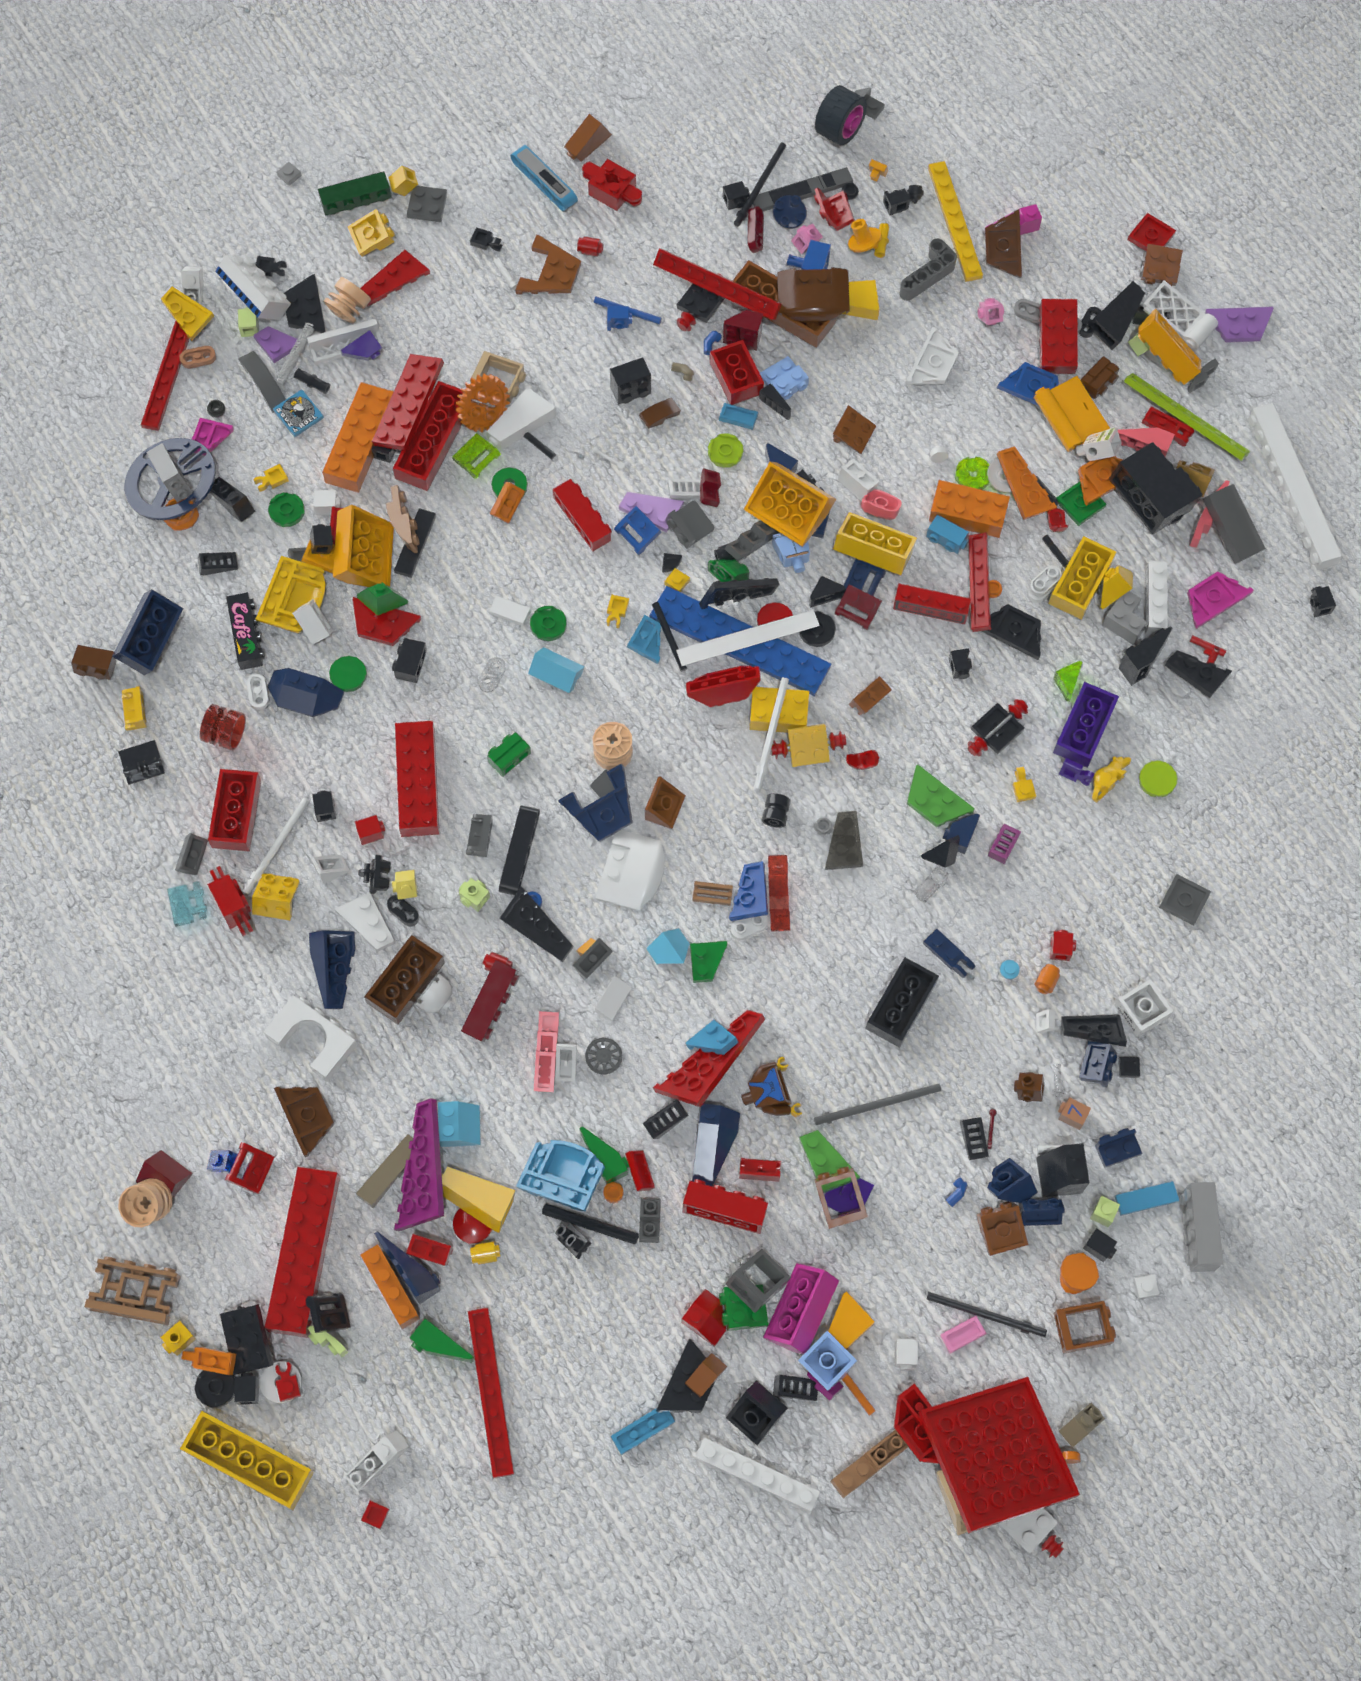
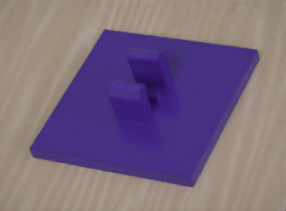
[824,1178,874,1213]

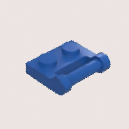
[614,506,661,555]

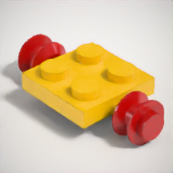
[771,724,847,767]

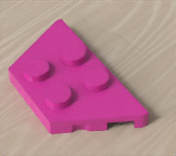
[1187,571,1254,629]

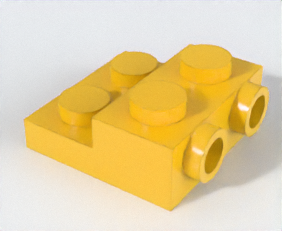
[348,209,395,257]

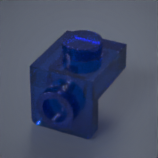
[207,1150,238,1173]

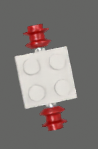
[999,1508,1064,1558]

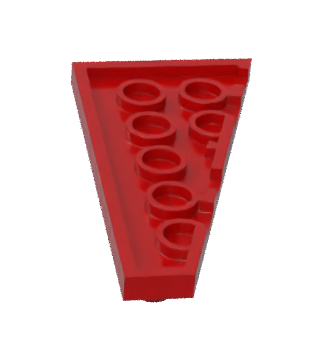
[652,1010,765,1107]

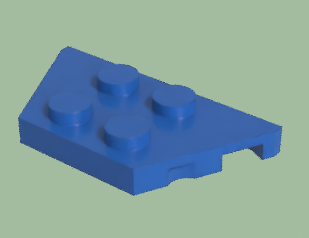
[997,362,1059,406]

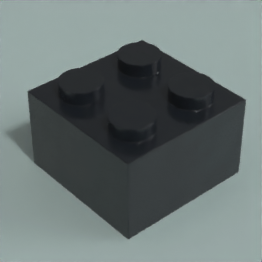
[610,357,651,405]

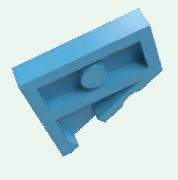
[627,615,661,664]

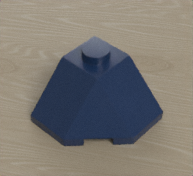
[987,1158,1038,1203]

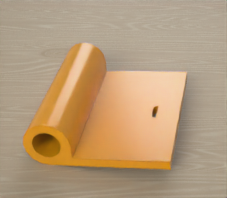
[1034,376,1110,452]

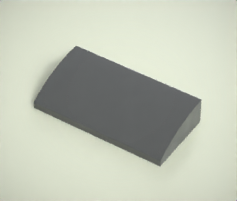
[1203,484,1266,564]

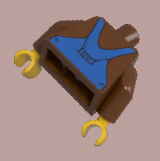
[741,1057,802,1117]

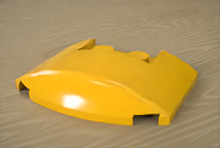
[256,556,325,634]

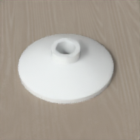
[987,459,1012,493]

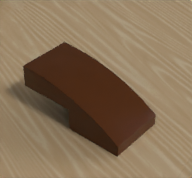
[639,397,681,429]

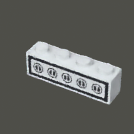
[1145,561,1167,637]

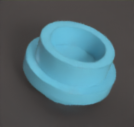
[1000,960,1020,979]

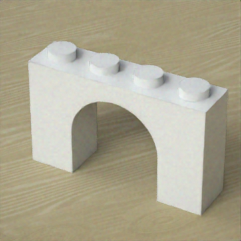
[264,995,357,1082]

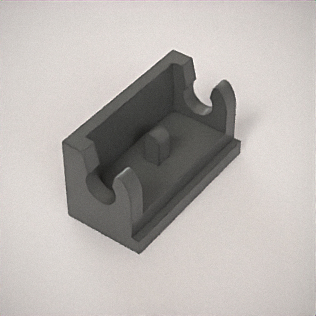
[466,814,493,857]

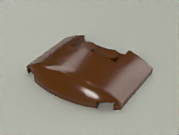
[777,267,850,323]

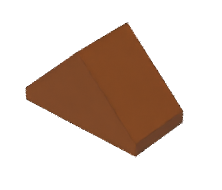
[685,1353,727,1398]

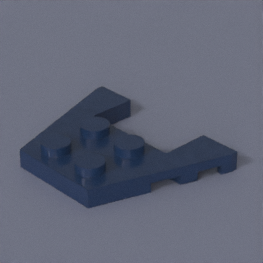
[558,764,633,842]

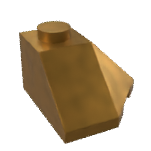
[1176,460,1215,497]

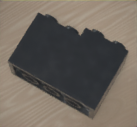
[1109,442,1203,535]

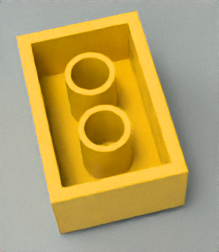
[749,687,809,733]

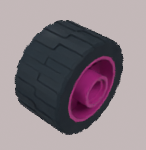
[815,85,867,146]

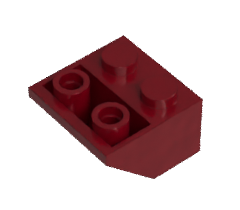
[723,310,763,351]

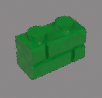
[487,732,531,777]

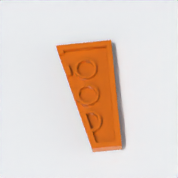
[997,446,1057,520]

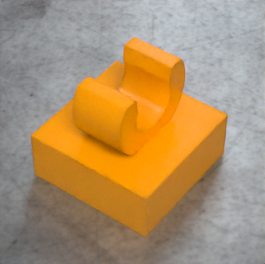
[869,159,888,182]

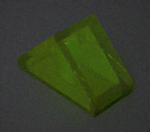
[1053,661,1082,702]

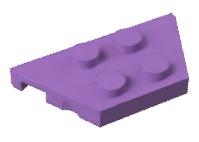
[1205,307,1274,342]

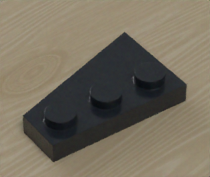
[1061,1015,1127,1047]

